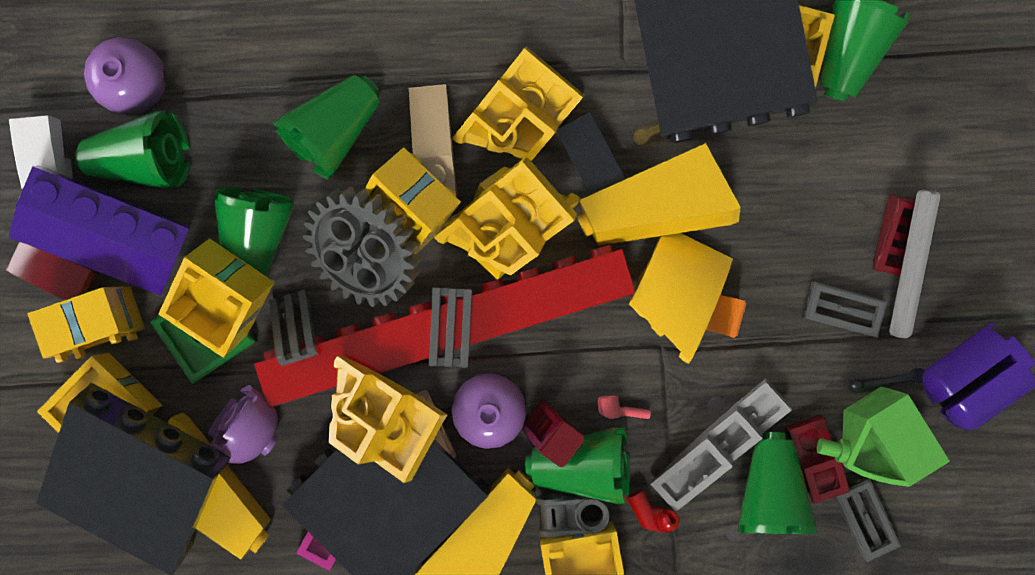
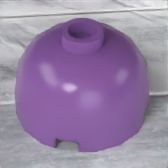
[83,37,166,115]
[451,372,526,449]
[204,385,278,464]

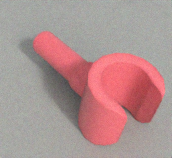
[598,395,651,419]

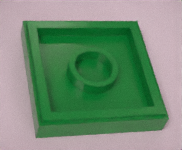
[150,315,258,384]

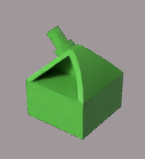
[817,386,950,487]

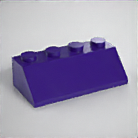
[8,165,190,295]

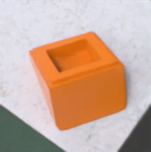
[706,295,746,338]

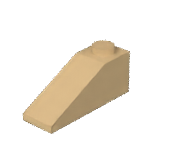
[409,84,458,197]

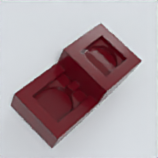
[6,242,96,300]
[785,415,850,504]

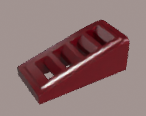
[873,194,916,276]
[521,399,585,467]

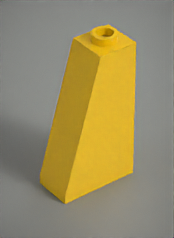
[577,143,741,246]
[168,413,271,560]
[414,467,536,575]

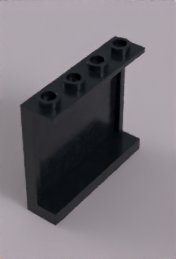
[634,0,818,143]
[36,383,231,575]
[282,439,491,575]

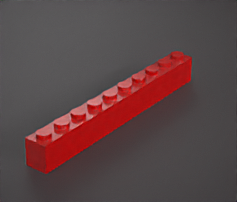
[254,245,636,407]

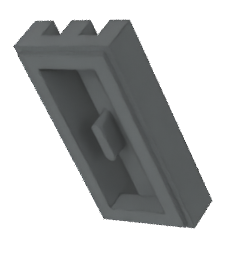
[802,282,888,338]
[429,288,472,368]
[269,289,318,366]
[835,477,901,562]

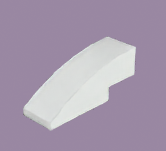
[9,115,72,189]

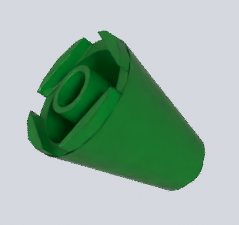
[819,0,911,102]
[273,75,380,180]
[75,110,190,188]
[215,187,294,277]
[525,427,630,505]
[738,432,817,535]

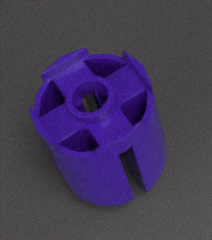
[922,322,1035,430]

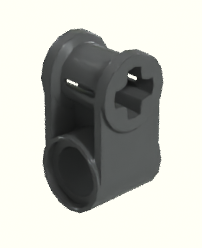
[536,493,609,538]

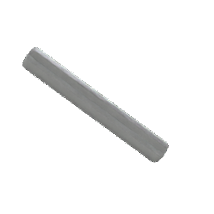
[889,189,940,338]

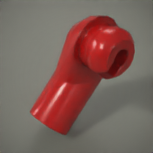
[626,489,680,533]

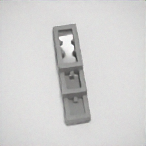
[651,378,792,512]

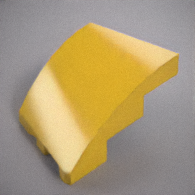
[452,46,584,161]
[434,156,577,275]
[629,233,733,363]
[329,356,447,483]

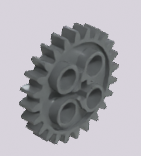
[303,186,422,307]

